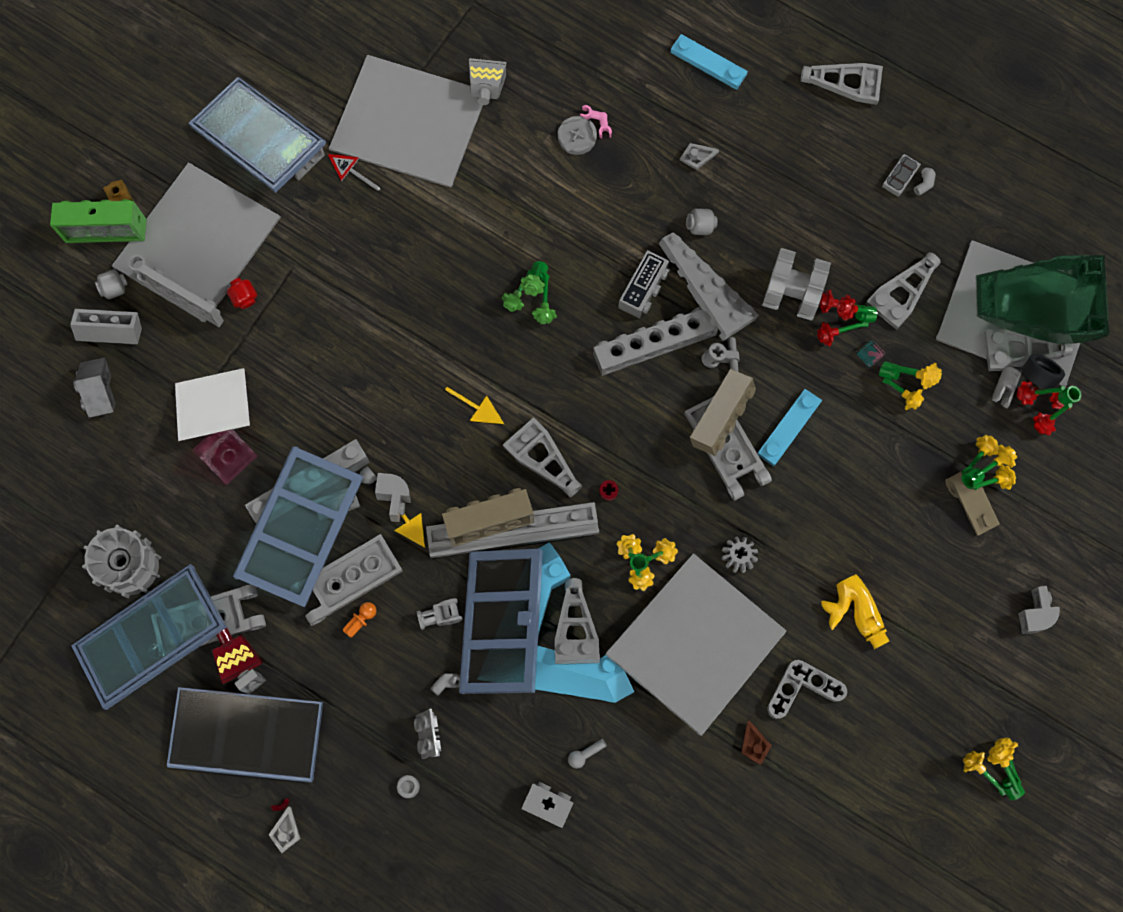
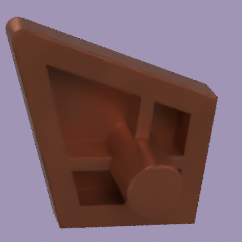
[741,721,772,765]

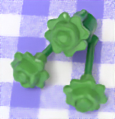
[501,261,557,324]

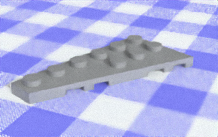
[659,232,759,341]

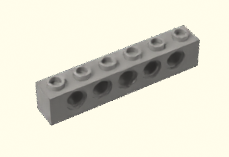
[593,307,718,376]

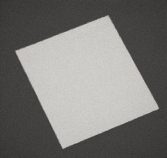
[175,368,250,441]

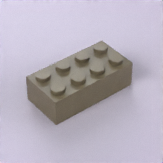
[442,488,534,548]

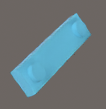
[670,34,748,90]
[757,389,822,467]

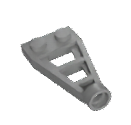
[800,63,883,105]
[866,252,941,330]
[984,329,1073,371]
[503,417,582,497]
[554,578,600,664]

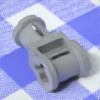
[416,599,463,630]

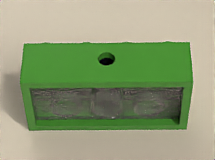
[50,199,147,243]

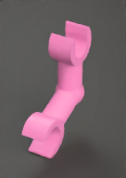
[580,105,612,139]

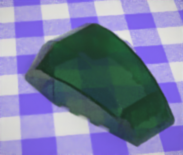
[975,255,1109,344]

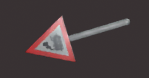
[328,154,380,191]

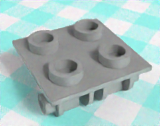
[414,709,441,759]

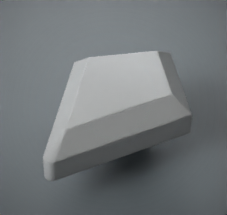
[680,143,719,170]
[269,807,301,853]

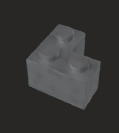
[73,358,116,417]

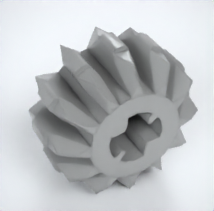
[722,537,758,573]

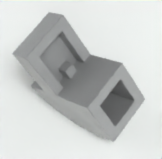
[375,473,411,522]
[1018,586,1060,634]

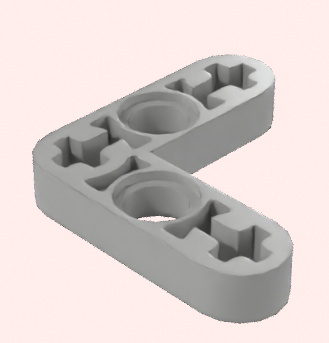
[767,660,847,719]

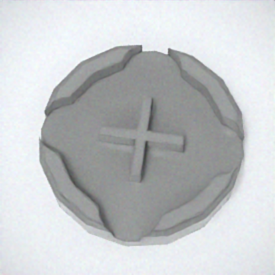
[558,116,597,155]

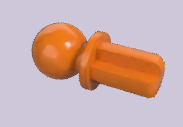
[343,602,376,637]

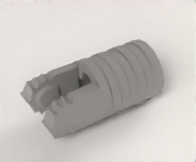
[992,367,1021,408]

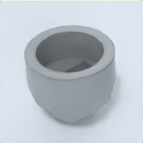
[360,466,377,484]

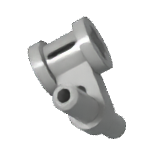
[702,337,740,372]

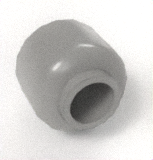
[686,208,717,235]
[95,270,128,300]

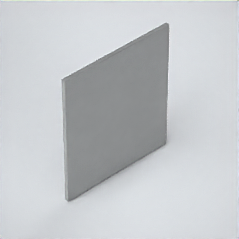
[329,55,483,188]
[112,162,281,323]
[936,240,1099,387]
[605,553,786,736]

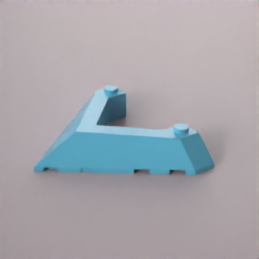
[478,542,634,703]

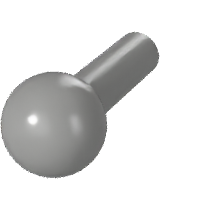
[568,739,607,769]

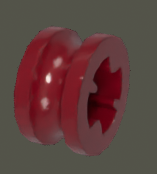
[599,480,618,501]

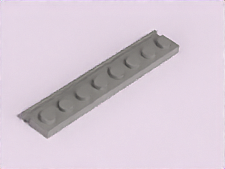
[426,502,599,558]

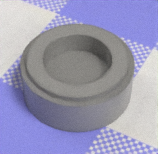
[397,775,420,798]

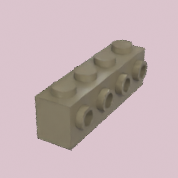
[690,369,756,456]

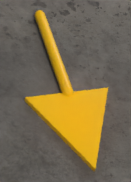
[445,387,504,424]
[394,513,425,548]

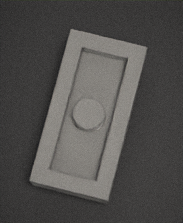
[234,669,266,695]

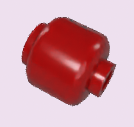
[227,277,257,309]

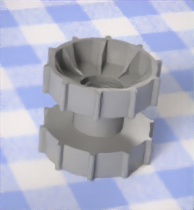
[762,248,831,321]
[82,525,161,599]

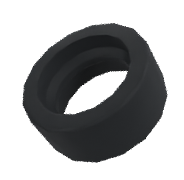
[1022,354,1065,389]

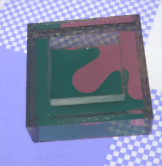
[856,339,886,368]

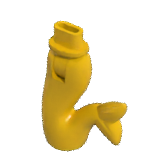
[821,574,889,649]

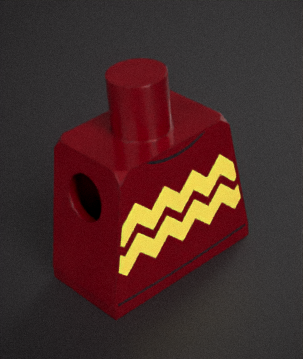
[212,628,263,684]

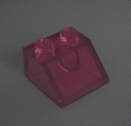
[192,429,258,485]

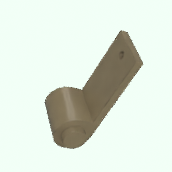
[945,472,999,536]

